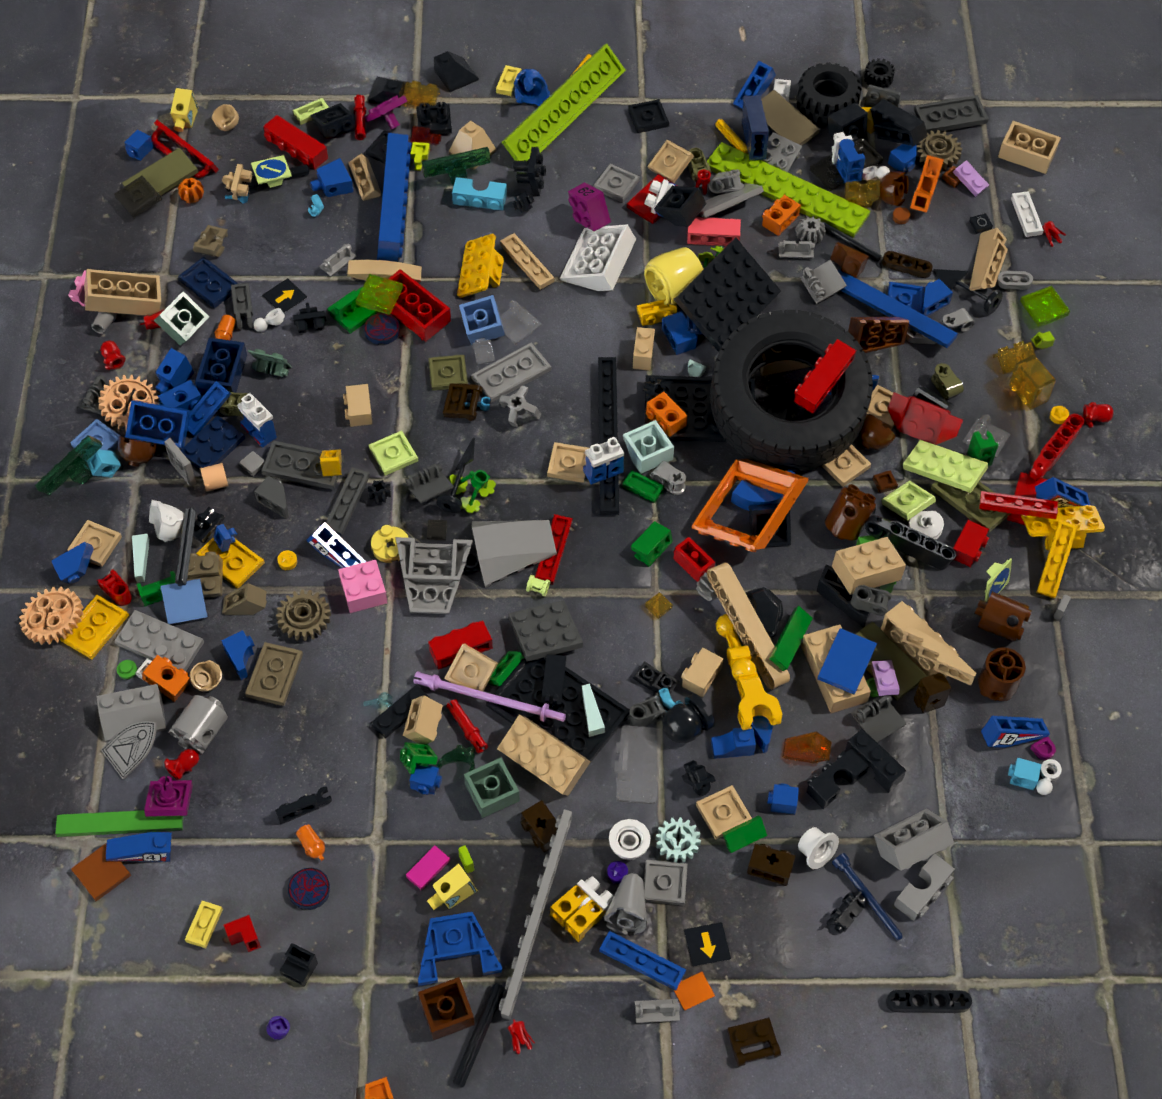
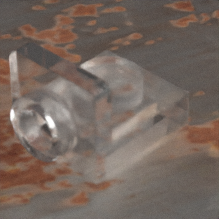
[472,338,495,365]

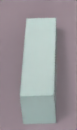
[132,534,150,583]
[582,684,605,737]

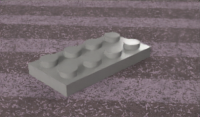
[114,610,204,671]

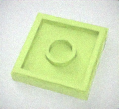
[368,431,418,476]
[881,480,936,521]

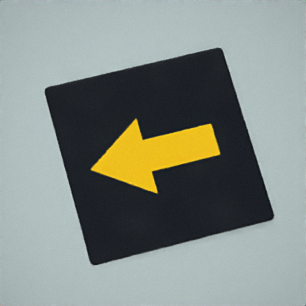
[262,278,307,313]
[684,922,731,967]

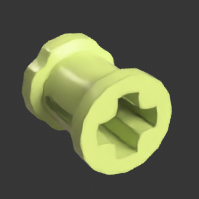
[526,575,550,597]

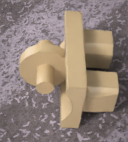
[222,164,252,200]

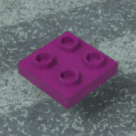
[364,95,407,130]
[144,776,193,817]

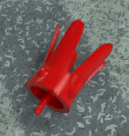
[695,169,711,195]
[1042,221,1066,247]
[140,309,164,330]
[508,1019,535,1054]

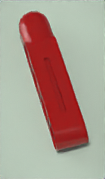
[1029,414,1084,480]

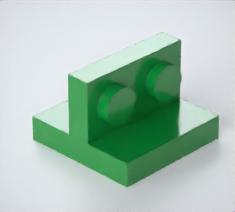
[327,287,377,334]

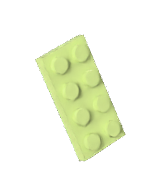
[903,440,988,493]

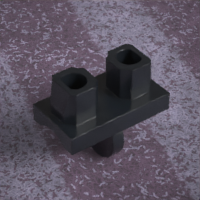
[293,303,326,333]
[193,507,225,543]
[682,760,716,796]

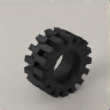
[864,58,895,88]

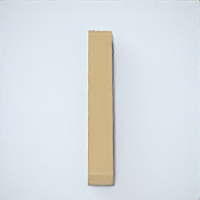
[707,563,790,690]

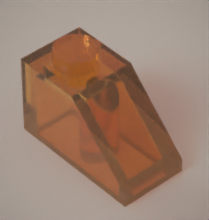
[782,731,832,763]

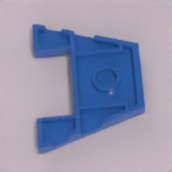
[418,912,502,986]

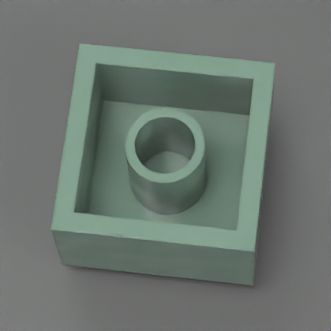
[154,292,209,346]
[464,757,520,818]

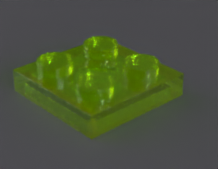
[356,274,403,315]
[1020,286,1070,327]

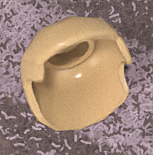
[212,104,239,131]
[190,660,222,692]

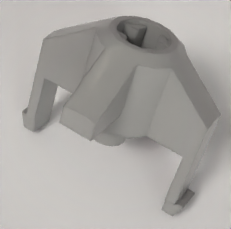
[499,386,541,427]

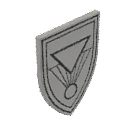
[101,721,157,779]

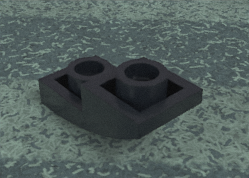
[633,661,679,694]

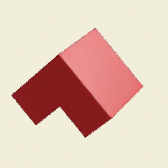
[224,915,261,953]

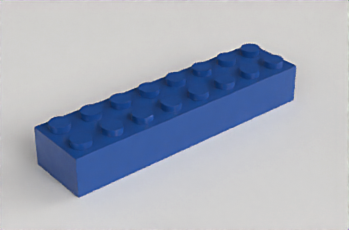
[377,133,411,262]

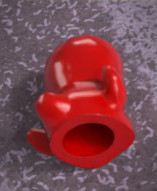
[100,340,126,370]
[1082,402,1114,428]
[164,749,200,780]

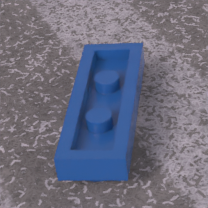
[188,381,231,436]

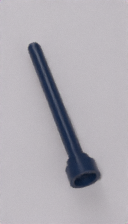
[832,853,903,940]

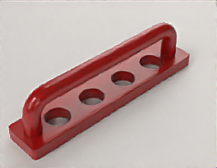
[151,120,219,178]

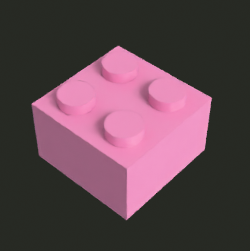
[338,560,387,613]

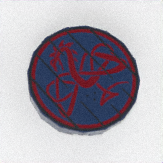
[364,313,400,345]
[288,868,330,910]

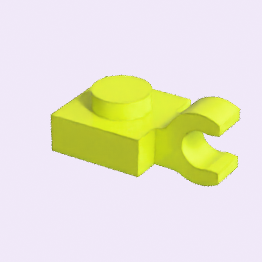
[410,142,430,171]

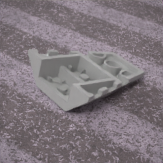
[472,520,557,588]
[395,537,473,614]

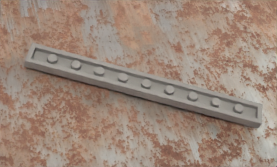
[498,809,572,1020]

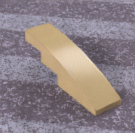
[347,260,422,284]
[902,625,976,685]

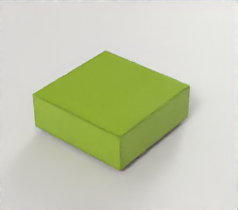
[458,845,474,874]

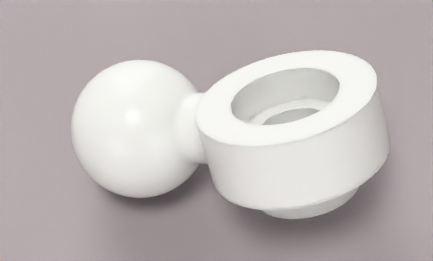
[862,166,890,181]
[253,308,285,332]
[1036,759,1062,795]

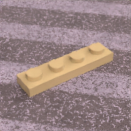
[500,233,554,290]

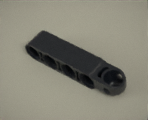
[865,515,956,570]

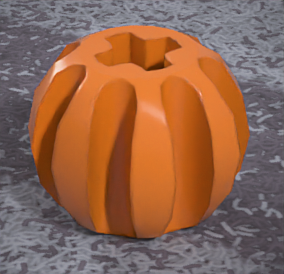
[178,177,204,204]

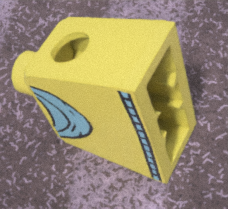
[171,88,199,132]
[427,864,478,910]

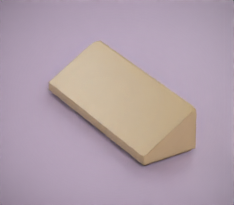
[348,153,382,201]

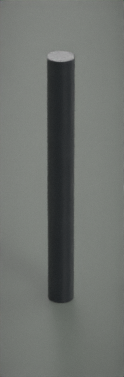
[823,222,882,261]

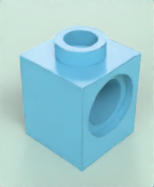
[87,449,121,478]
[1008,757,1042,791]

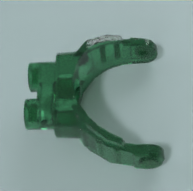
[437,745,475,772]

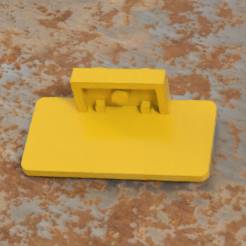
[457,233,504,298]
[1021,505,1105,550]

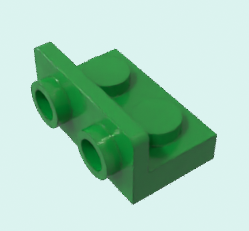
[400,742,438,774]

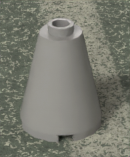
[604,873,647,935]

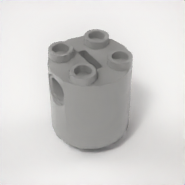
[169,695,228,755]

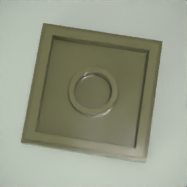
[428,355,468,391]

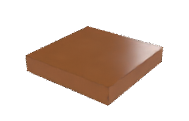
[71,843,131,901]

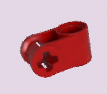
[97,569,132,606]

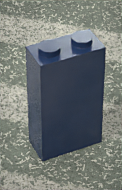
[742,95,769,160]

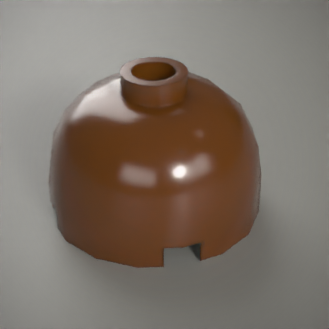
[877,171,909,206]
[859,414,896,450]
[118,436,157,467]

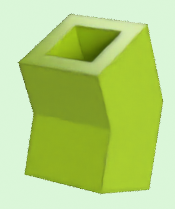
[1031,331,1055,349]

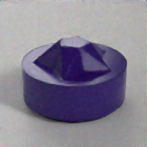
[607,861,628,883]
[267,1016,290,1040]

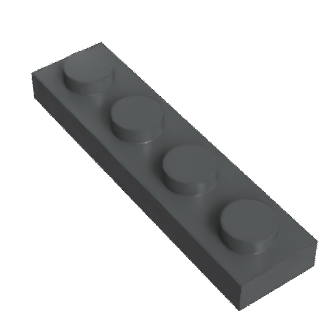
[326,467,370,537]

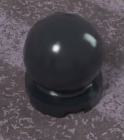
[663,694,715,743]

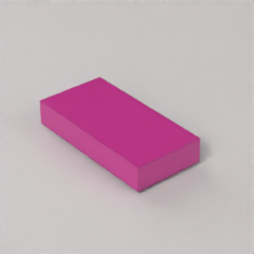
[406,845,450,891]

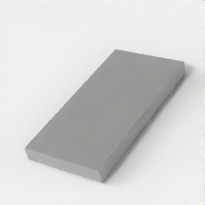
[697,183,764,218]
[471,342,551,403]

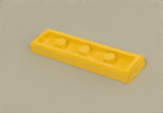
[1036,520,1078,599]

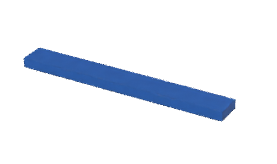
[838,269,958,348]

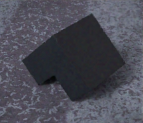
[279,943,318,987]

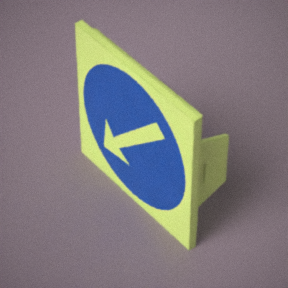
[251,155,292,188]
[984,558,1012,602]

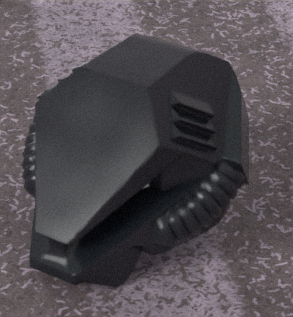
[746,587,783,638]

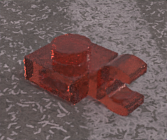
[411,126,442,144]

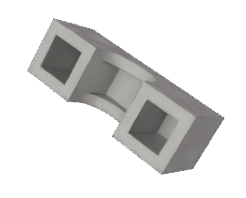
[894,853,955,921]

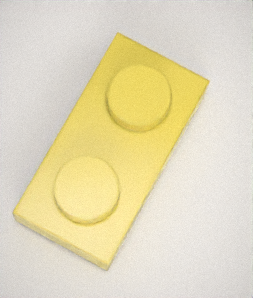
[496,65,521,97]
[185,901,223,949]

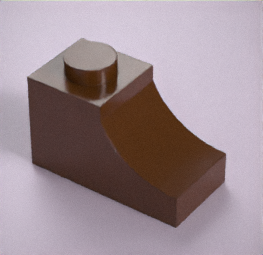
[830,242,869,278]

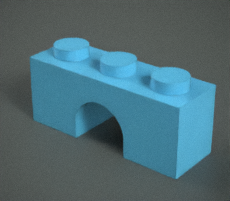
[452,177,507,210]

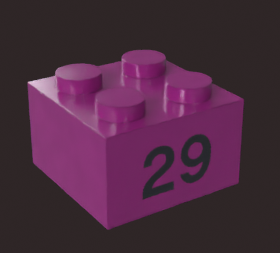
[568,182,611,231]

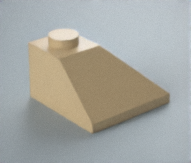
[449,121,496,170]

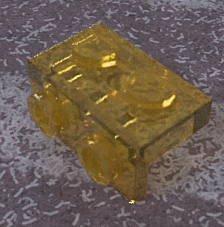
[403,81,441,106]
[993,341,1038,374]

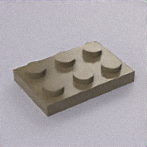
[245,642,303,706]

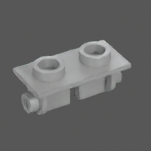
[778,240,815,258]
[319,244,357,277]
[635,999,680,1023]

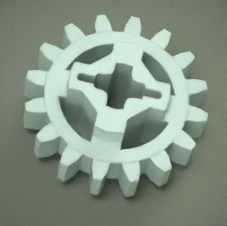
[655,817,701,863]

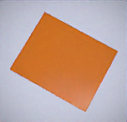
[674,972,715,1011]

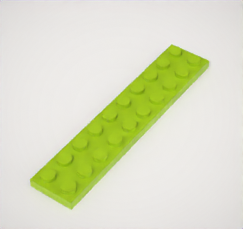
[501,44,626,161]
[707,142,870,238]

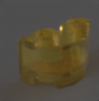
[845,180,880,208]

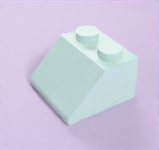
[623,420,674,474]

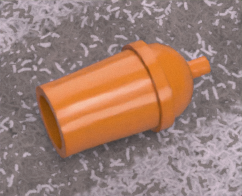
[214,315,236,341]
[296,824,325,861]

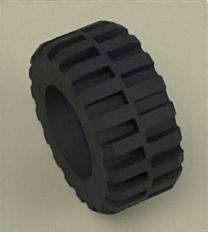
[796,63,862,126]

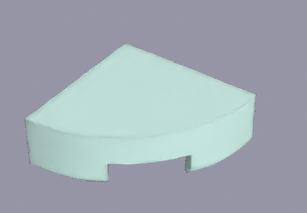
[688,360,706,377]

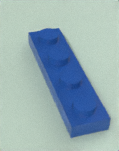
[599,931,686,991]

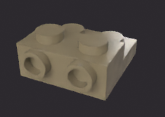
[187,552,223,598]

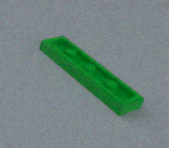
[769,605,813,672]

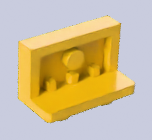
[636,299,677,326]

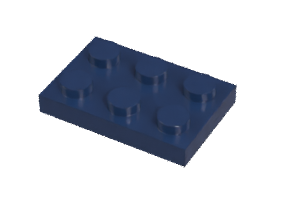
[181,416,245,470]

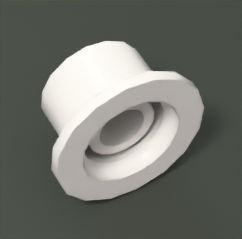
[609,819,651,860]
[798,827,839,869]

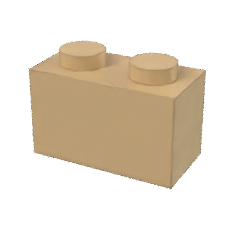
[633,327,655,371]
[343,384,372,427]
[681,648,723,698]
[403,695,443,744]

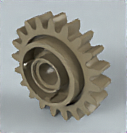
[916,130,962,170]
[276,589,331,641]

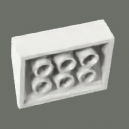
[560,224,636,291]

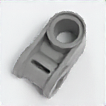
[709,169,744,194]
[942,308,975,334]
[650,461,686,495]

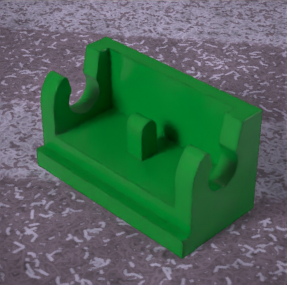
[967,431,998,466]
[631,521,673,567]
[136,571,176,607]

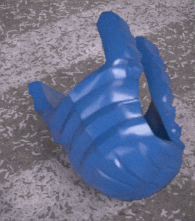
[514,69,550,106]

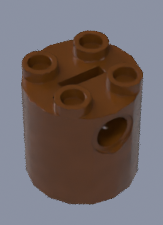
[825,484,876,540]
[974,591,1032,642]
[978,648,1026,701]

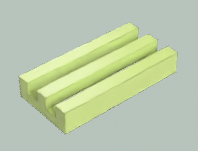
[293,98,329,125]

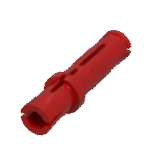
[353,95,367,140]
[446,699,488,753]

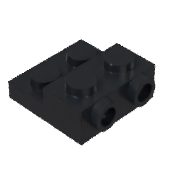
[311,103,356,138]

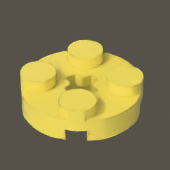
[371,525,409,563]

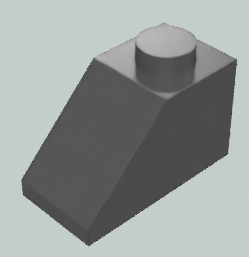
[254,476,289,519]

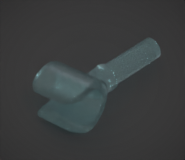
[364,692,393,708]

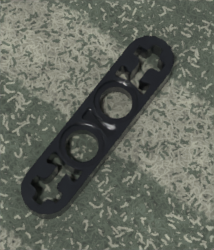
[886,990,972,1013]

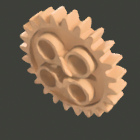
[98,375,160,431]
[19,587,84,645]

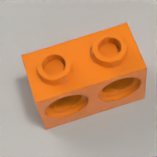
[762,195,801,236]
[646,392,688,437]

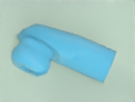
[308,194,324,217]
[659,688,683,710]

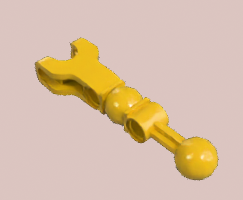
[716,613,782,730]

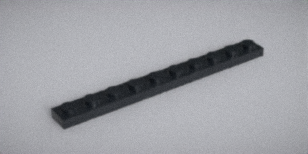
[598,357,619,515]

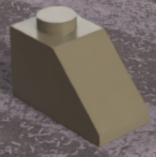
[222,583,267,615]

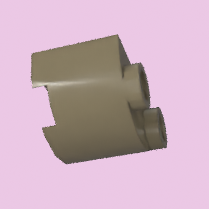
[193,225,228,257]

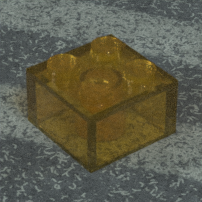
[1009,354,1056,410]

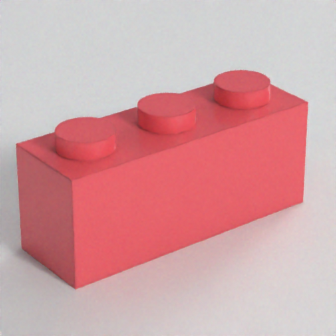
[687,217,741,246]

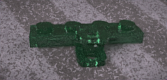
[422,147,490,186]
[35,435,103,495]

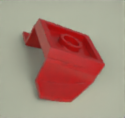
[887,392,963,445]

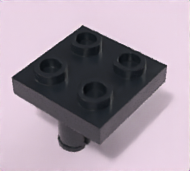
[416,102,452,136]
[513,147,546,196]

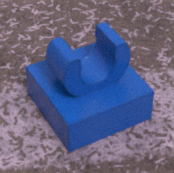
[213,524,237,552]

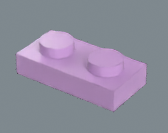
[953,160,989,197]
[871,660,900,696]

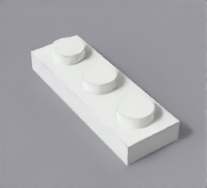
[1011,191,1044,237]

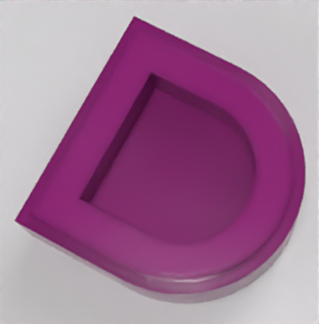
[1030,737,1056,760]

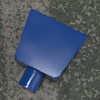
[310,158,354,197]
[155,348,195,394]

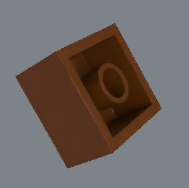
[418,977,475,1040]

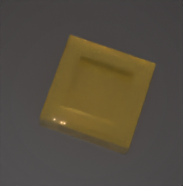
[645,592,673,619]

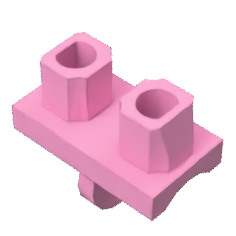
[68,271,86,307]

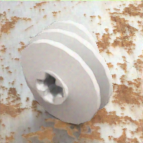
[908,511,944,539]

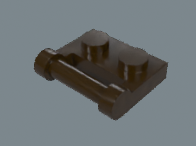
[443,383,483,421]
[727,1017,781,1067]

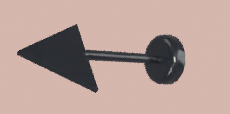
[934,269,1003,314]
[436,438,475,513]

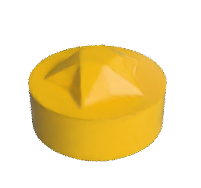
[1049,406,1069,424]
[277,550,297,570]

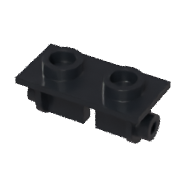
[826,891,866,933]

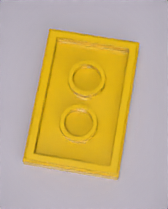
[196,538,265,589]
[60,595,129,659]

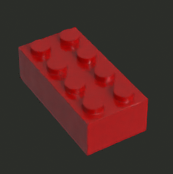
[375,269,451,342]

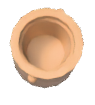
[200,463,228,492]

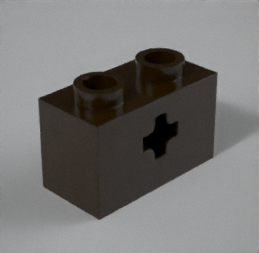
[914,672,951,714]
[520,800,558,853]
[747,844,795,886]

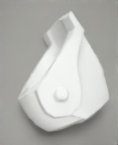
[149,500,184,542]

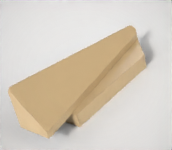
[969,228,1008,291]

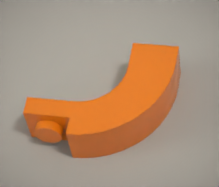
[910,155,944,213]

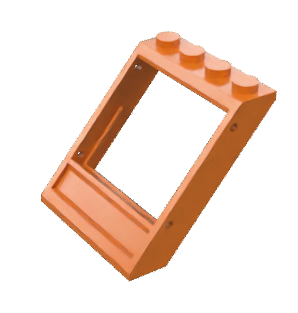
[692,458,809,552]

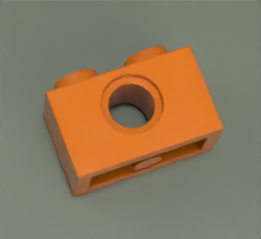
[142,655,190,702]

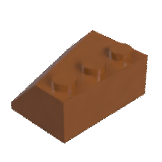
[848,317,910,353]

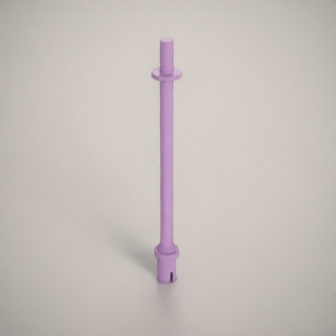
[413,671,566,722]

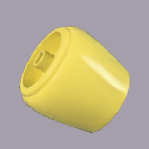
[644,247,703,305]

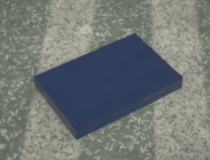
[178,257,238,309]

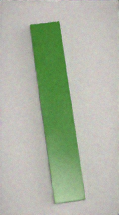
[55,810,183,837]

